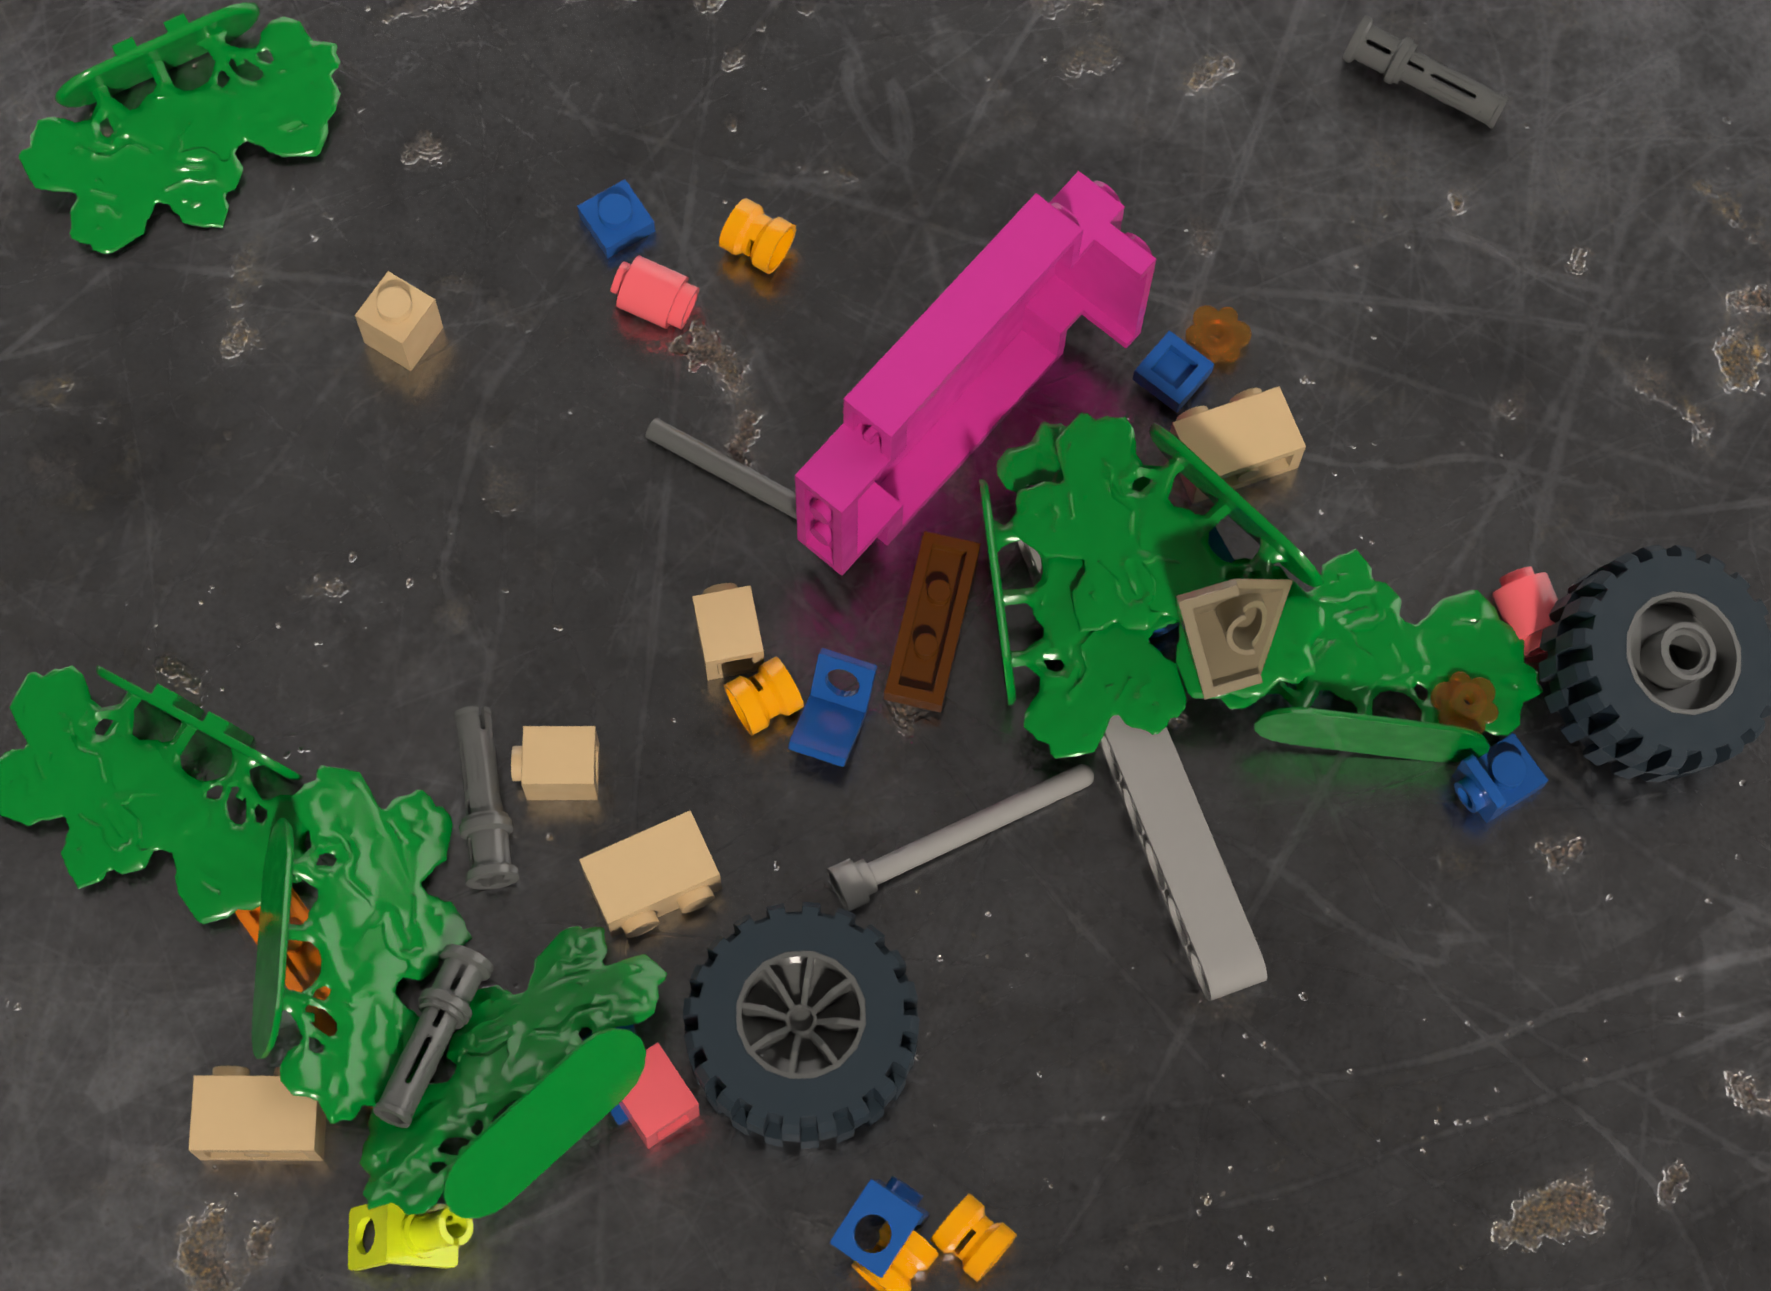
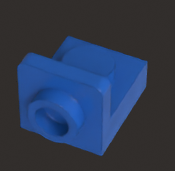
[1452,733,1549,824]

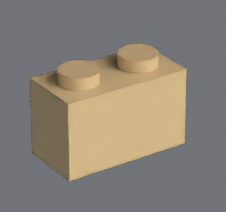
[1170,386,1306,504]
[579,810,722,938]
[188,1066,326,1161]

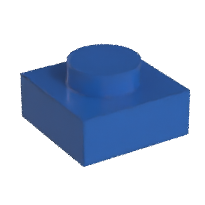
[577,179,656,258]
[1132,330,1214,413]

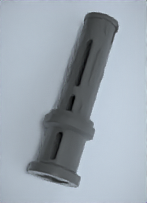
[1342,15,1509,129]
[454,705,520,890]
[373,944,494,1128]

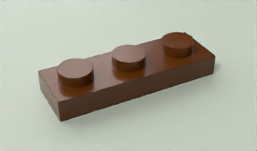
[884,531,981,713]

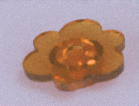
[1185,305,1252,364]
[1431,672,1499,734]

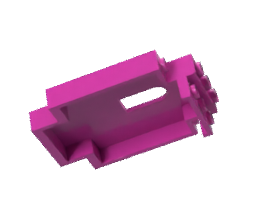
[795,171,1156,576]

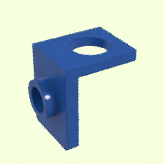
[788,648,877,767]
[830,1175,930,1277]

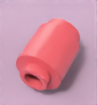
[610,255,699,329]
[1492,566,1558,658]

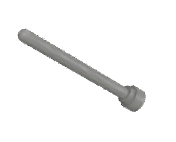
[827,764,1094,911]

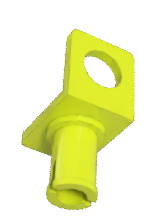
[348,1203,474,1271]

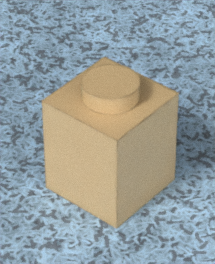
[355,271,443,371]
[692,583,765,680]
[511,726,600,800]

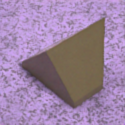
[1176,579,1293,700]

